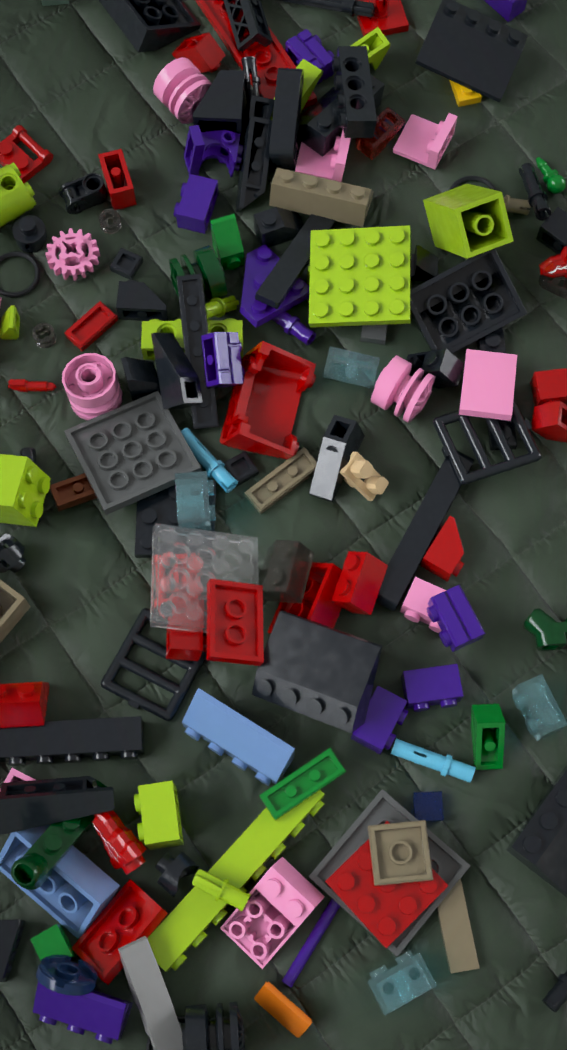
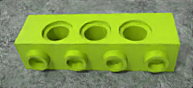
[141,318,243,360]

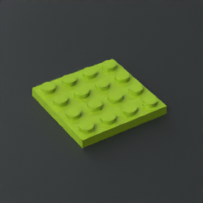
[309,225,411,327]

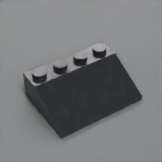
[99,0,201,52]
[415,0,528,103]
[411,249,527,353]
[252,610,382,733]
[506,765,567,897]

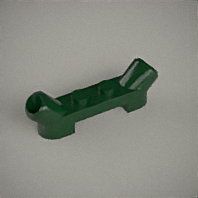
[524,608,567,651]
[11,780,107,890]

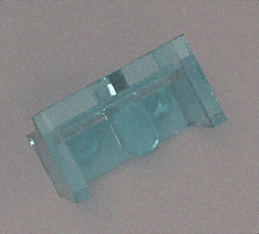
[323,346,380,388]

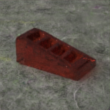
[356,107,405,160]

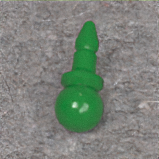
[536,157,566,194]

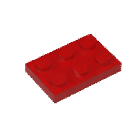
[206,579,264,666]
[72,879,168,985]

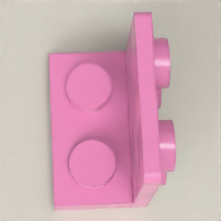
[393,113,458,170]
[295,129,351,182]

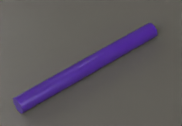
[282,899,340,988]

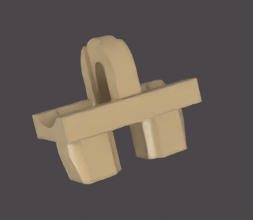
[339,452,389,501]

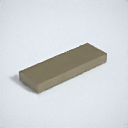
[244,447,317,514]
[437,879,480,974]

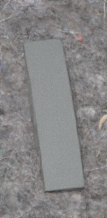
[118,936,183,1050]

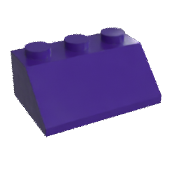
[33,981,133,1044]

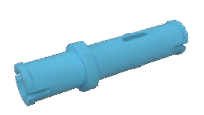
[181,428,238,493]
[391,738,476,783]

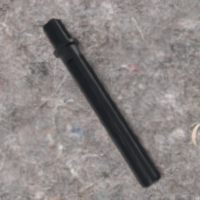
[280,0,375,17]

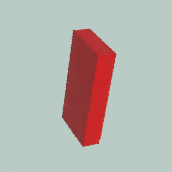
[64,301,118,352]

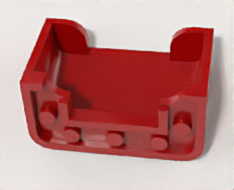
[220,341,316,460]

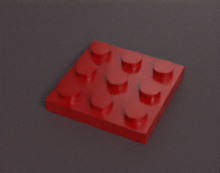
[325,821,449,949]

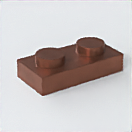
[50,473,97,511]

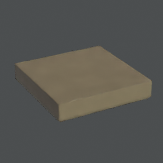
[367,820,433,886]

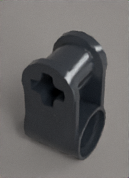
[58,173,108,214]

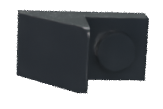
[411,245,438,281]

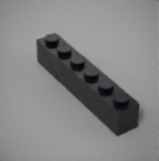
[0,716,145,766]

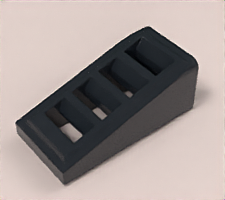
[0,919,25,982]

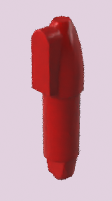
[8,379,56,392]

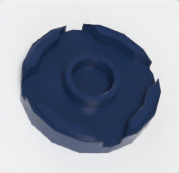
[36,955,97,996]

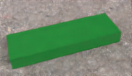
[259,748,346,821]

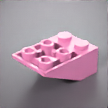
[220,857,325,969]

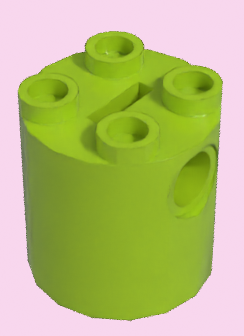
[0,163,36,228]

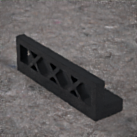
[223,0,273,52]

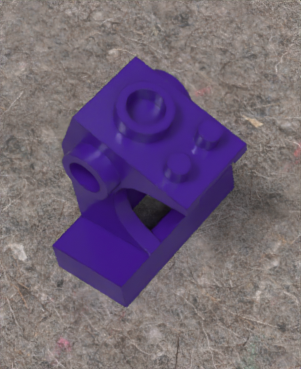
[184,125,243,177]

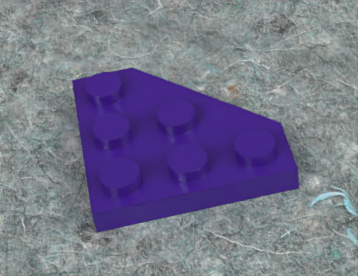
[240,244,309,328]

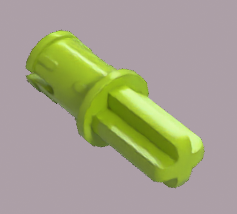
[205,295,239,319]
[192,869,251,912]

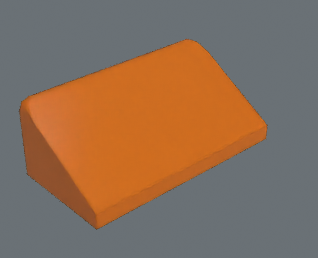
[254,981,312,1038]

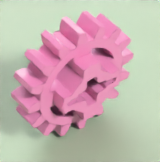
[45,228,100,281]

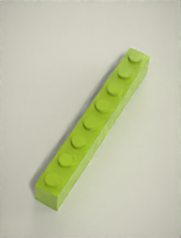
[147,790,325,972]

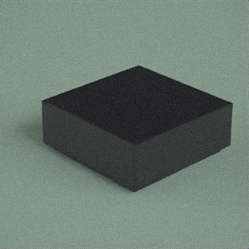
[110,248,144,280]
[224,451,259,486]

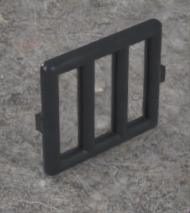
[433,399,541,485]
[101,608,207,721]

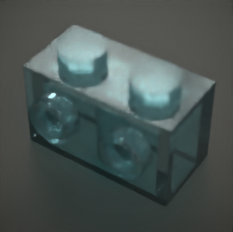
[175,471,216,533]
[512,674,567,741]
[366,950,437,1015]

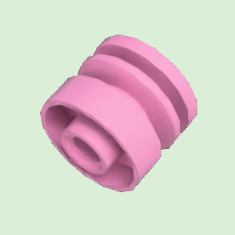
[153,57,212,124]
[62,353,122,420]
[371,355,436,423]

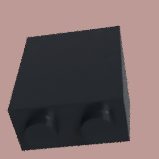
[193,69,246,145]

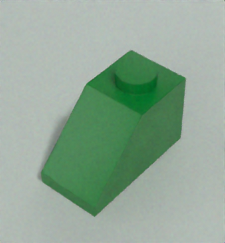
[210,214,245,270]
[471,704,505,770]

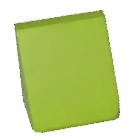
[0,305,20,339]

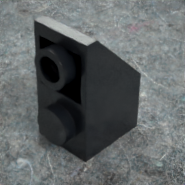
[406,349,464,389]

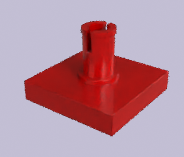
[357,0,409,37]

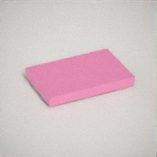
[459,349,517,421]

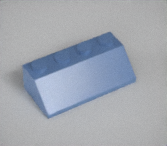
[182,688,295,786]
[0,824,120,939]

